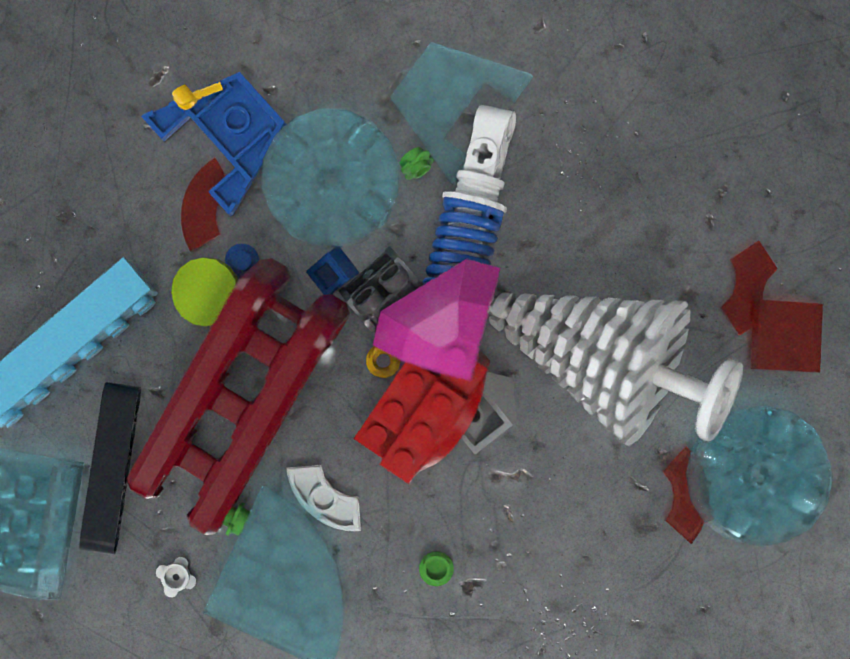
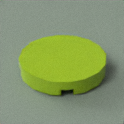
[171,257,239,327]

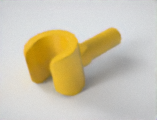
[172,82,223,110]

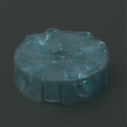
[261,108,400,248]
[686,405,833,547]

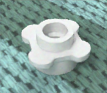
[156,557,196,597]

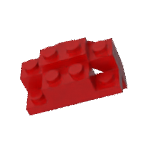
[353,350,490,484]

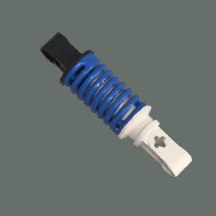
[422,104,516,374]

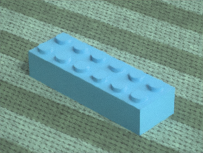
[0,257,159,428]

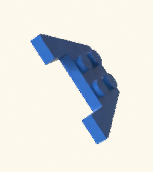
[141,72,287,217]

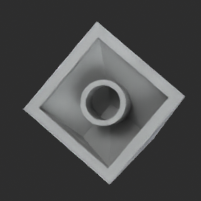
[462,372,517,454]

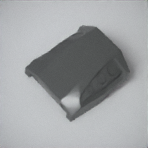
[338,246,423,333]

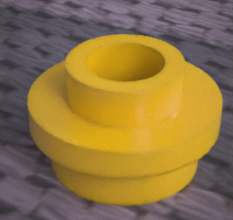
[366,346,400,378]

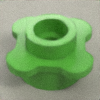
[399,147,434,180]
[223,502,252,537]

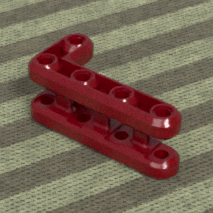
[127,258,350,536]

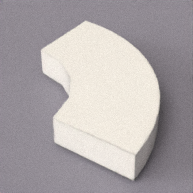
[287,465,361,531]

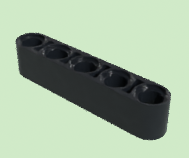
[79,382,141,555]

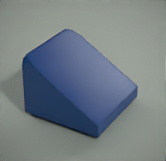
[305,247,359,295]

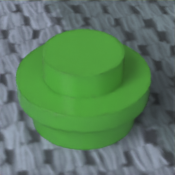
[419,551,454,586]

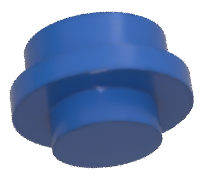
[225,244,260,278]

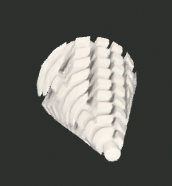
[488,292,743,446]

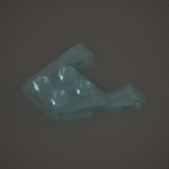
[390,42,533,185]

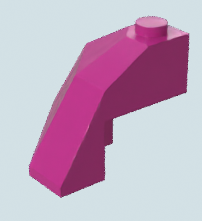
[373,259,501,380]

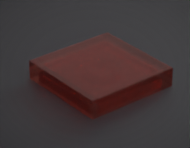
[751,299,823,373]

